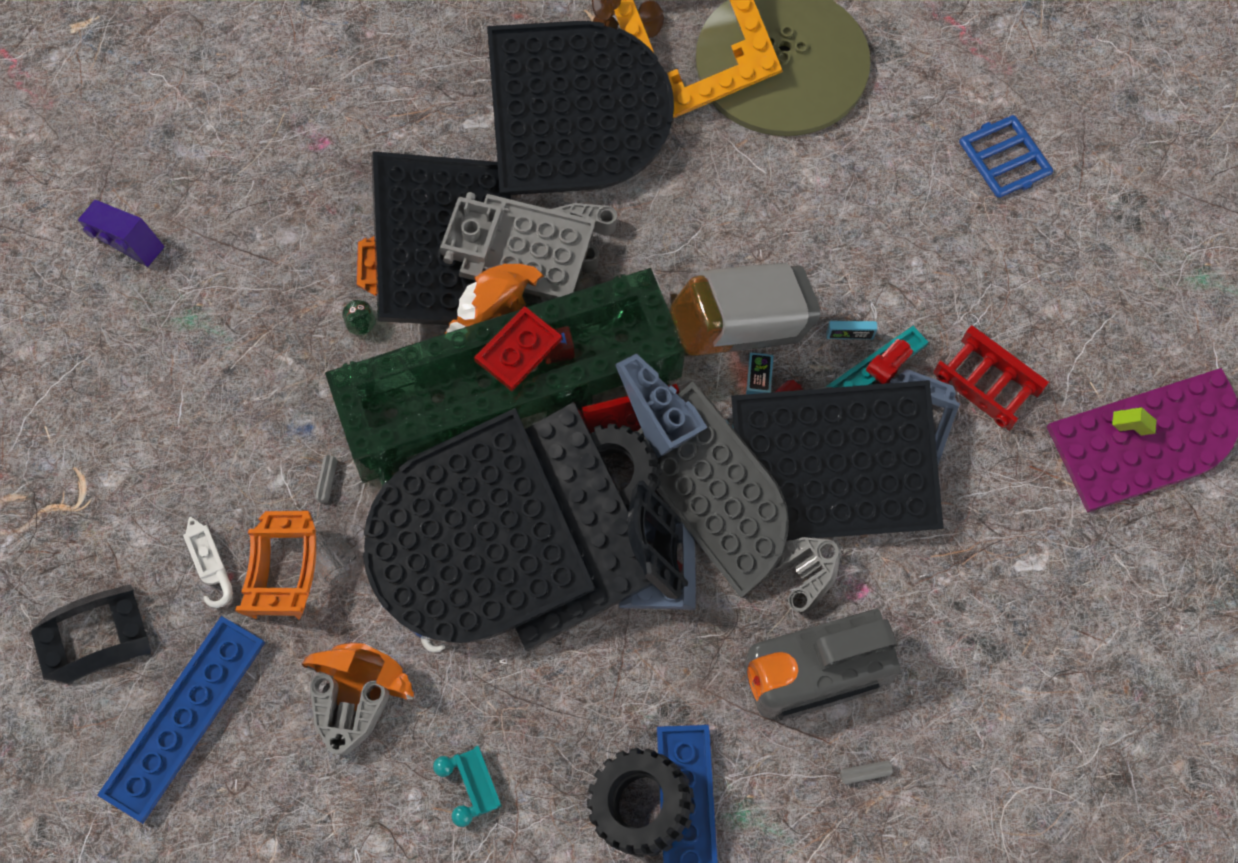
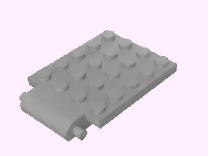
[439,192,596,304]

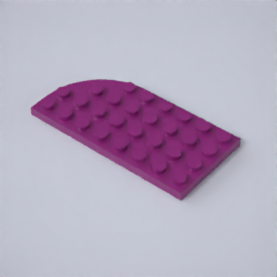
[1047,368,1238,513]

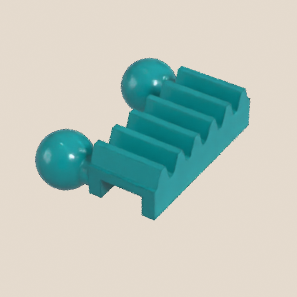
[433,745,502,827]

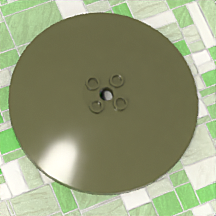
[695,0,870,136]

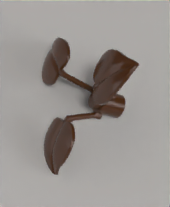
[592,0,664,38]

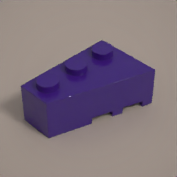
[78,200,165,267]

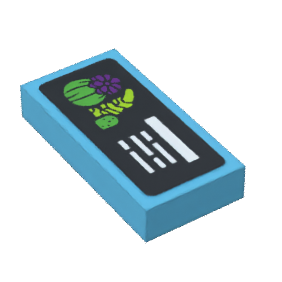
[826,321,877,340]
[746,352,774,394]

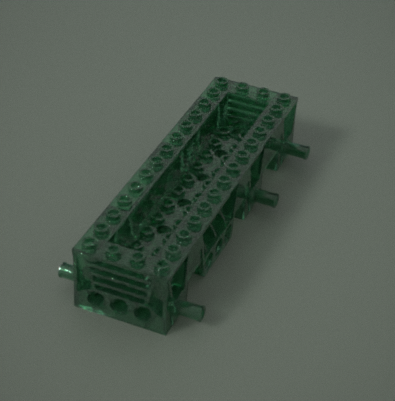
[325,268,686,486]

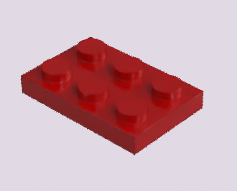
[474,306,562,391]

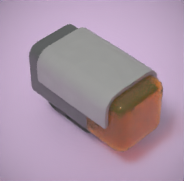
[670,263,820,356]

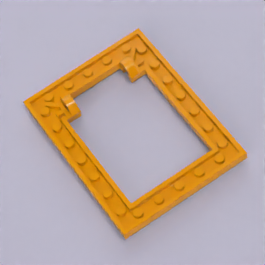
[614,0,783,118]

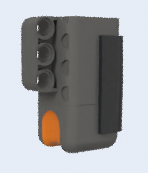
[744,608,900,721]

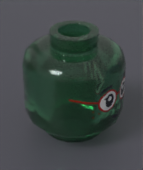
[342,300,376,335]

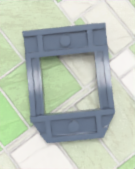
[889,369,960,464]
[619,518,696,610]

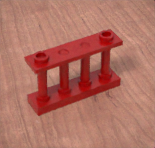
[933,325,1049,431]

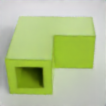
[1112,407,1157,436]

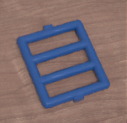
[959,115,1053,198]

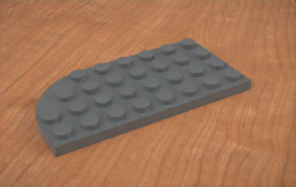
[637,381,789,598]

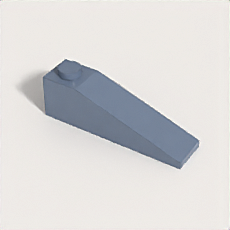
[616,354,708,458]

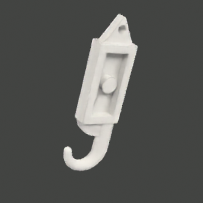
[183,517,233,608]

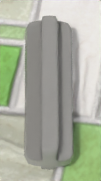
[315,455,338,503]
[841,760,893,784]

